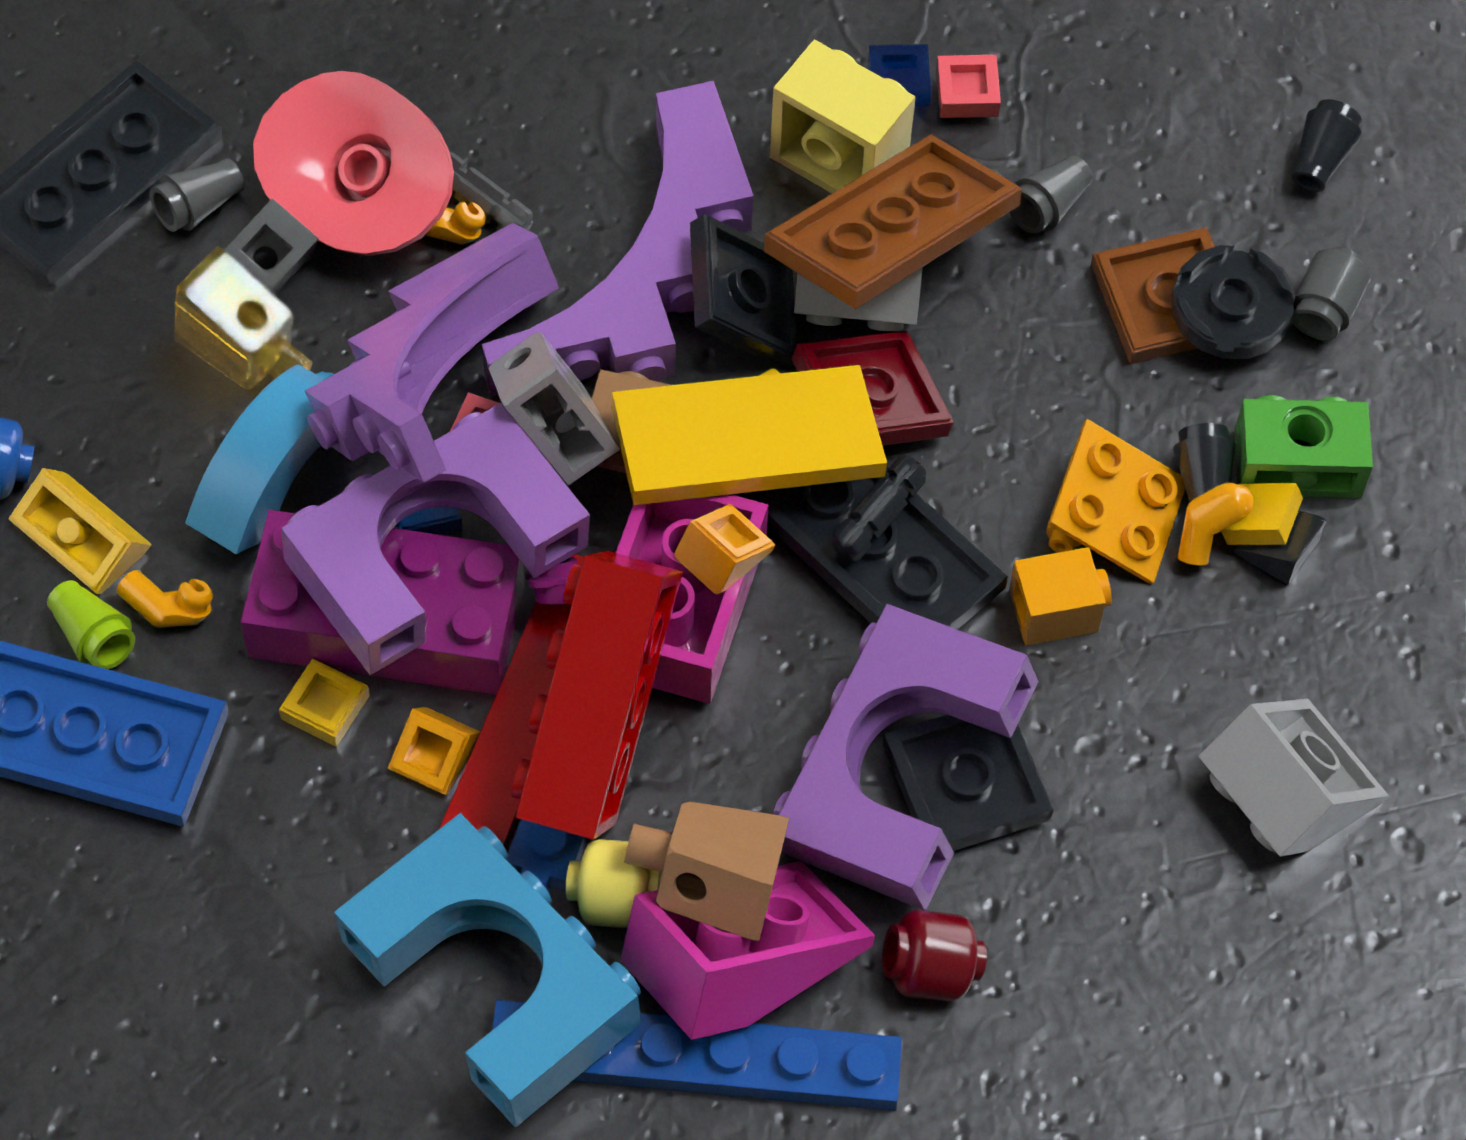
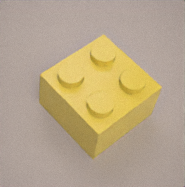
[770,39,916,193]

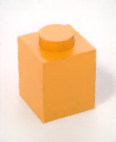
[1009,547,1112,646]

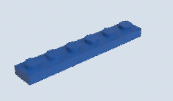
[492,1000,902,1111]

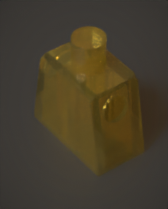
[174,246,313,390]

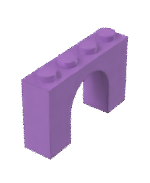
[281,403,590,675]
[773,604,1039,911]

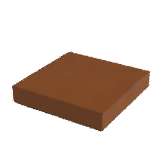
[1091,227,1215,364]

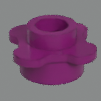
[525,557,582,605]

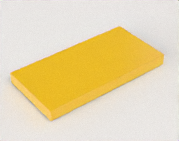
[611,365,887,505]

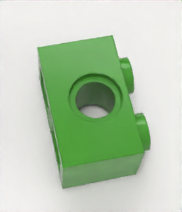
[1234,395,1373,498]

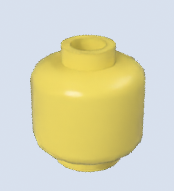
[566,839,662,928]

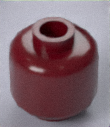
[882,910,987,1002]

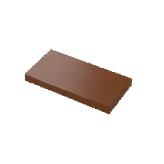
[764,134,1022,309]

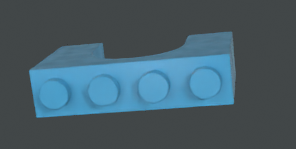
[334,813,641,1128]

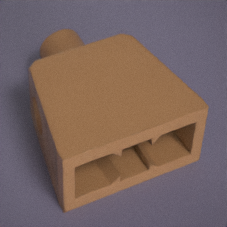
[624,802,789,942]

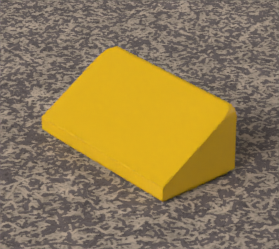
[8,468,152,594]

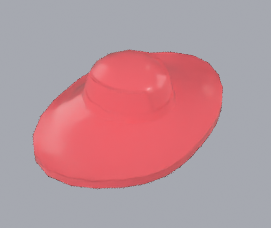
[253,71,454,256]

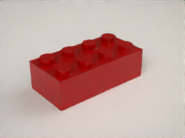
[511,551,683,840]

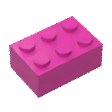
[616,494,768,704]

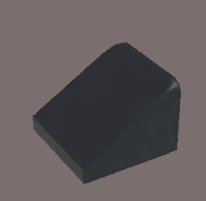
[1234,511,1326,585]

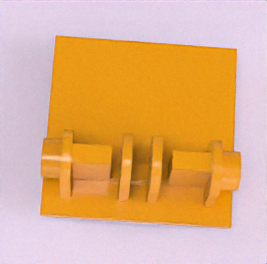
[1046,419,1185,585]

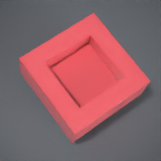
[936,55,1001,118]

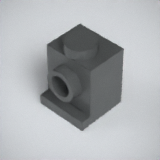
[222,198,319,303]

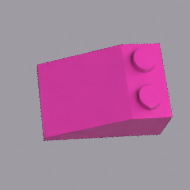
[620,861,875,1040]

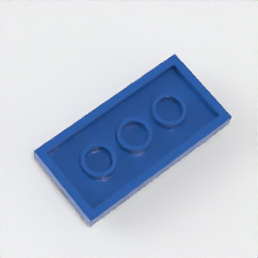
[0,641,229,827]

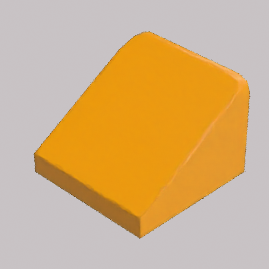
[675,504,775,595]
[388,707,480,795]

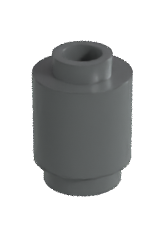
[1292,247,1371,340]

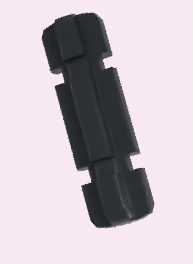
[832,454,927,562]

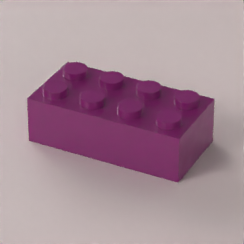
[241,510,524,695]

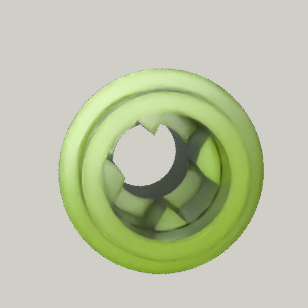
[47,580,135,670]

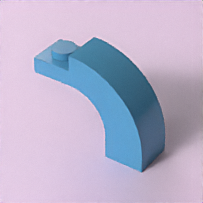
[185,364,334,554]

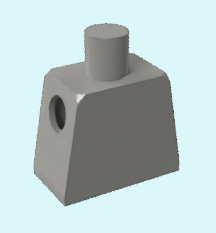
[488,332,620,486]

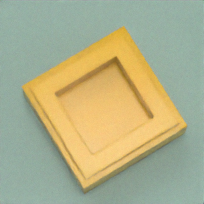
[1221,483,1303,545]
[279,658,370,747]

